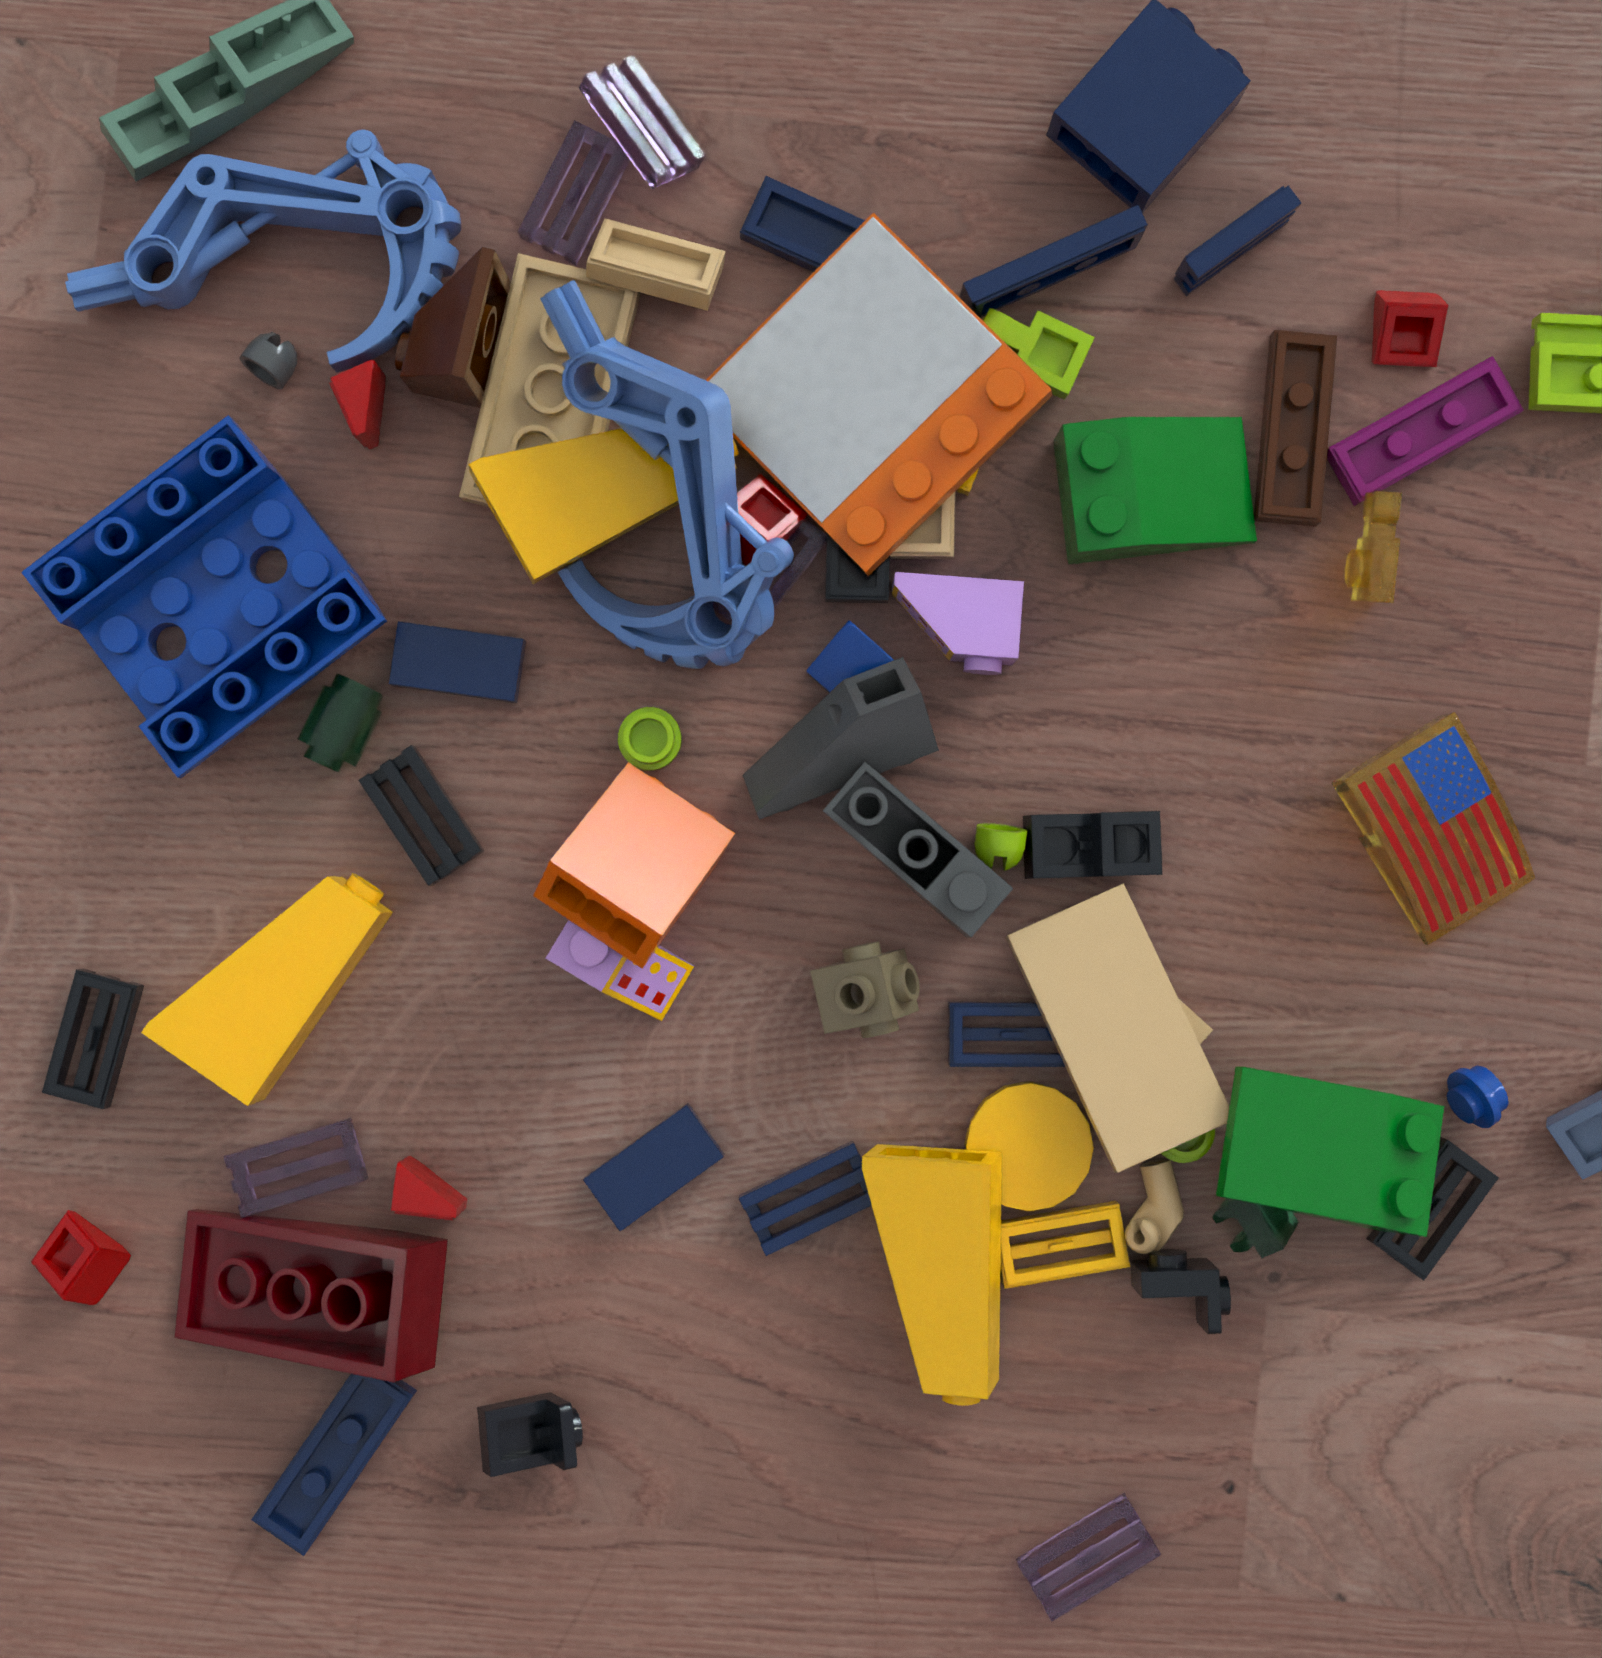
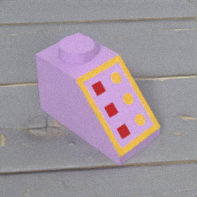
[892,572,1024,675]
[546,920,695,1021]

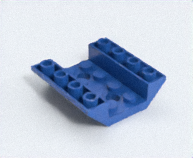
[21,415,387,778]

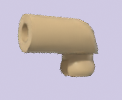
[1125,1159,1184,1254]

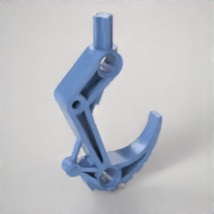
[65,130,461,373]
[540,280,794,669]

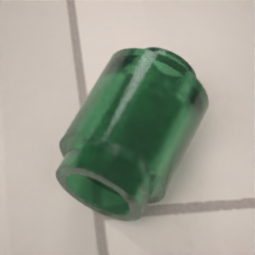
[297,673,383,773]

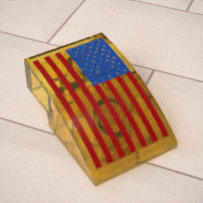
[1331,712,1536,945]

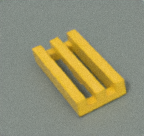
[1000,1200,1130,1289]

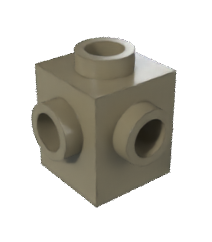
[810,941,920,1038]

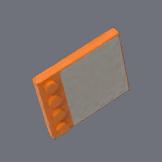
[706,212,1053,576]

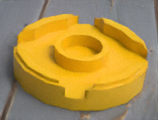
[964,1081,1094,1211]

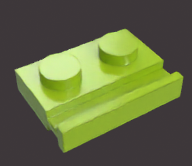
[1528,313,1602,413]

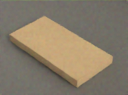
[459,253,641,507]
[1005,883,1229,1173]

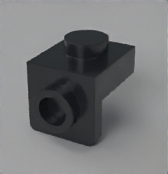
[1131,1249,1231,1334]
[477,1392,583,1477]

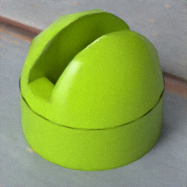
[974,823,1027,871]

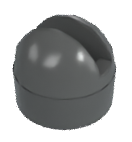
[239,332,297,389]

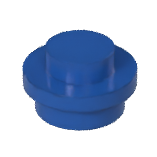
[1447,1065,1509,1128]

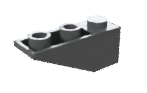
[742,657,939,820]
[823,762,1014,938]

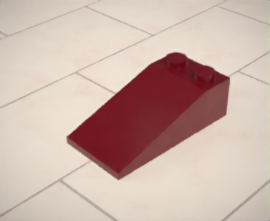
[174,1209,448,1382]

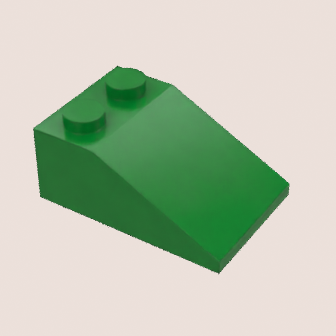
[1053,417,1257,565]
[1216,1066,1444,1237]

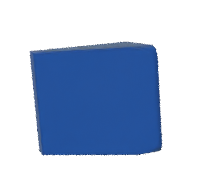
[806,620,894,693]

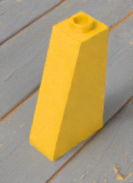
[469,428,738,584]
[141,873,393,1106]
[862,1144,1002,1406]

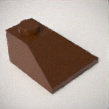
[395,247,511,408]

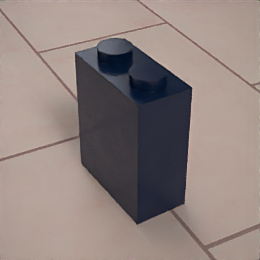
[1046,0,1251,213]

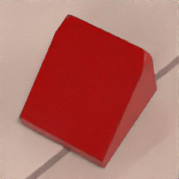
[1372,290,1448,367]
[329,360,386,450]
[737,474,808,566]
[391,1156,467,1220]
[31,1210,131,1305]

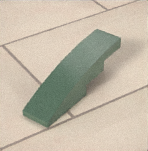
[99,0,354,182]

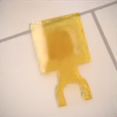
[1345,491,1402,603]

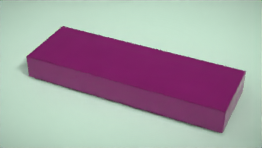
[1327,356,1524,506]

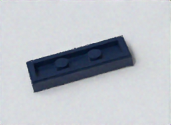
[959,205,1148,318]
[251,1374,417,1556]

